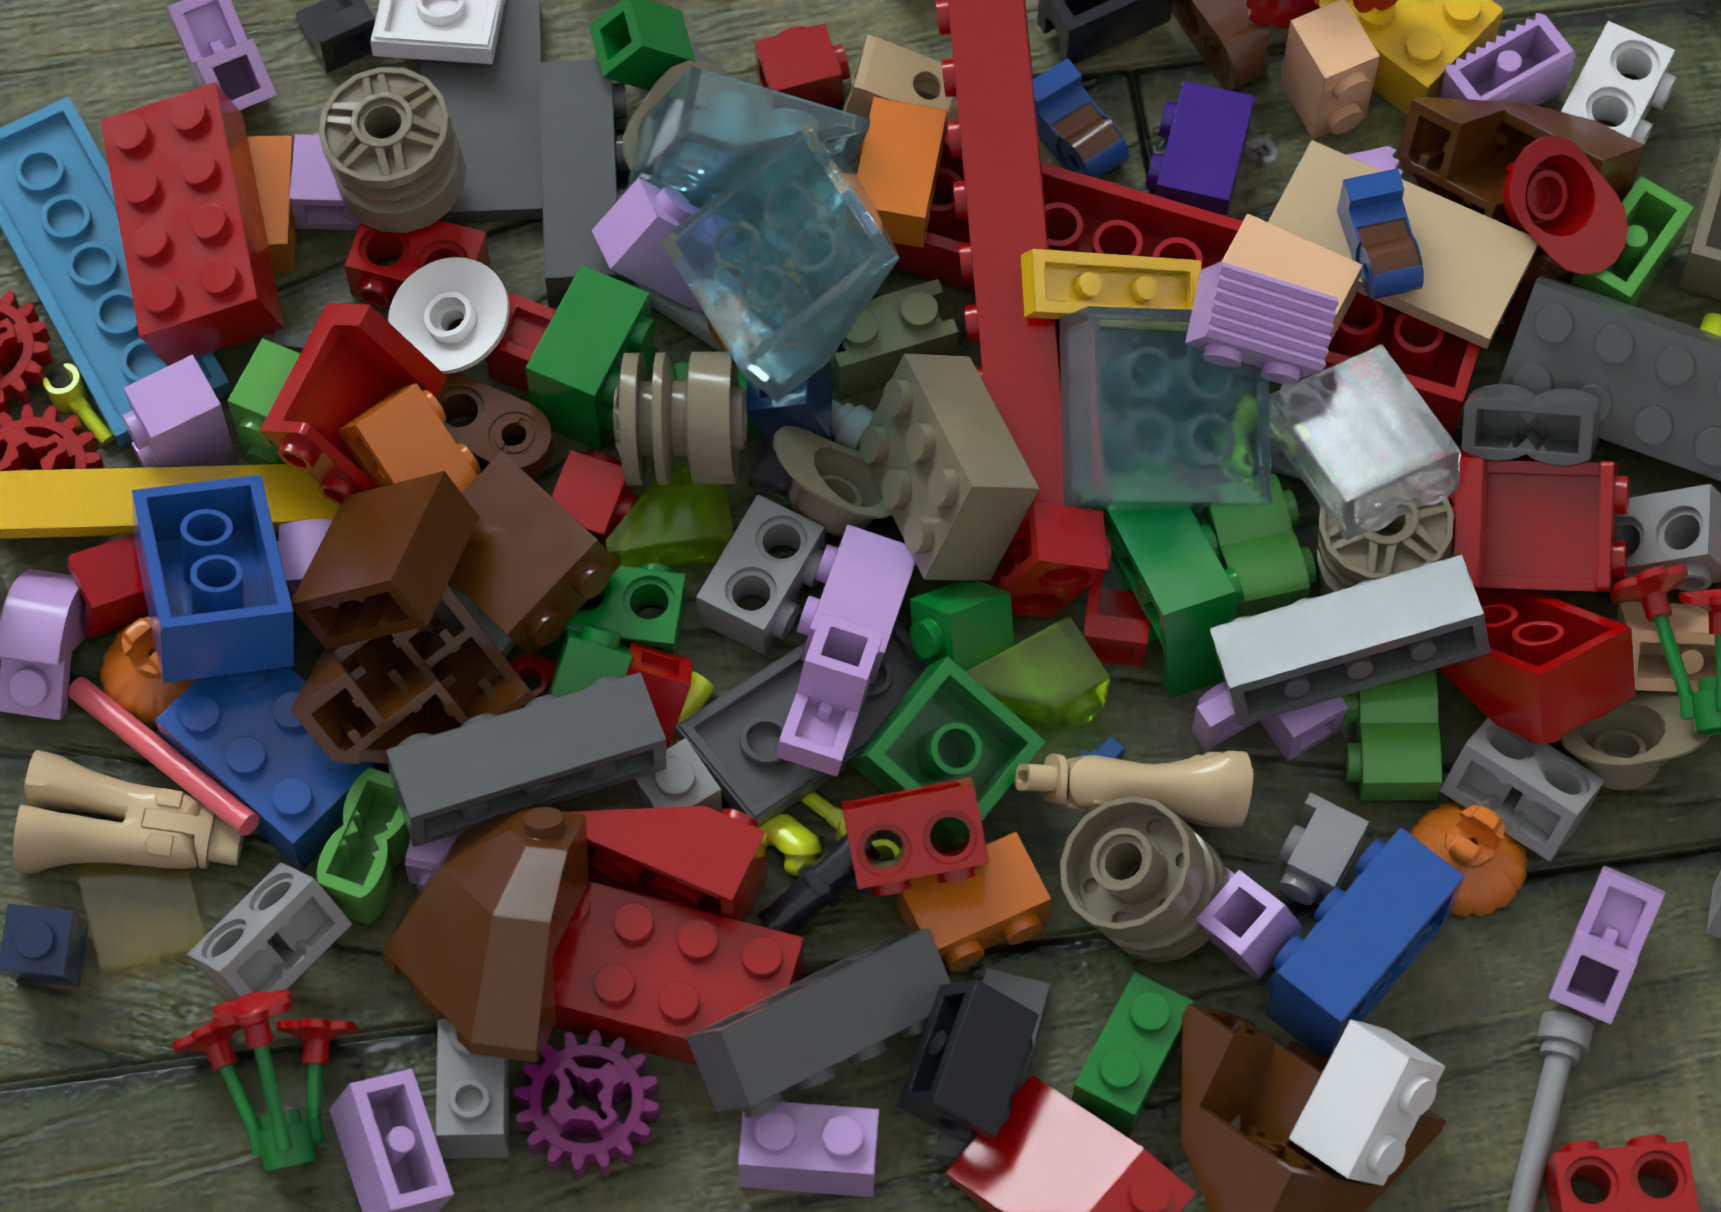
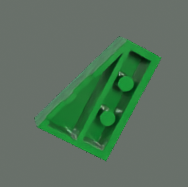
[1093,460,1245,698]

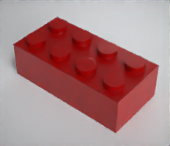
[100,82,284,366]
[552,881,804,1066]

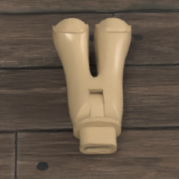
[12,750,244,874]
[1015,751,1253,828]

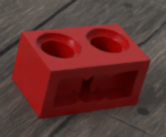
[345,220,491,323]
[982,501,1111,620]
[841,777,989,896]
[1544,1135,1699,1212]

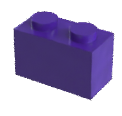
[1145,80,1255,216]

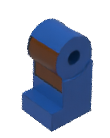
[1033,58,1129,179]
[1337,168,1424,300]

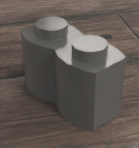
[1461,384,1601,466]

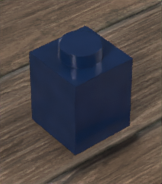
[746,348,833,446]
[0,904,89,987]

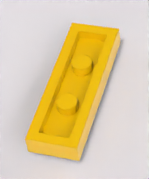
[1021,249,1201,327]

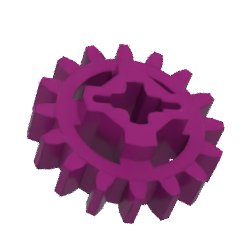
[514,1030,660,1178]

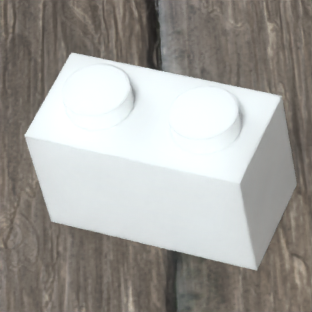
[1289,1019,1445,1186]

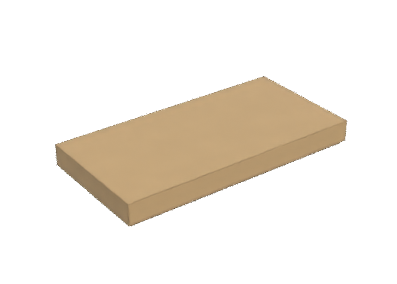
[1268,140,1538,349]

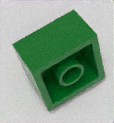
[525,265,659,451]
[849,656,1046,847]

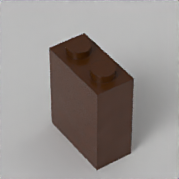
[450,451,622,658]
[291,471,480,650]

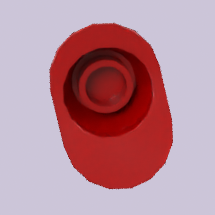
[1502,136,1628,275]

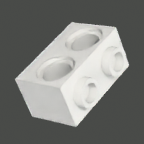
[1561,21,1677,145]

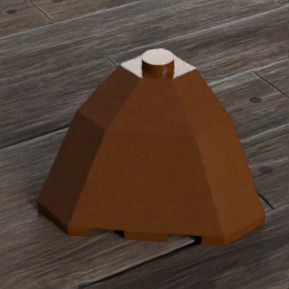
[1397,97,1645,342]
[291,584,536,765]
[382,807,589,1062]
[1182,1004,1446,1212]

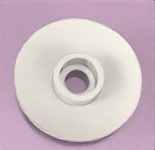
[388,257,510,374]

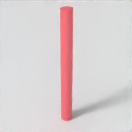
[68,677,260,836]

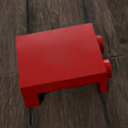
[259,303,447,505]
[1454,457,1630,592]

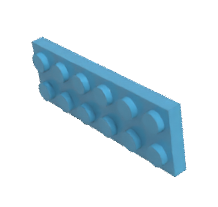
[0,96,232,447]

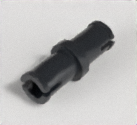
[758,833,882,935]

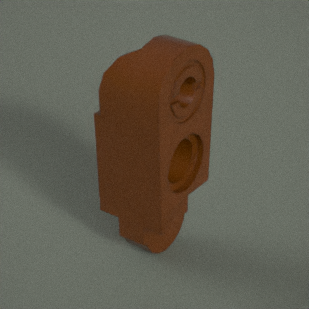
[1172,0,1271,90]
[436,372,553,480]

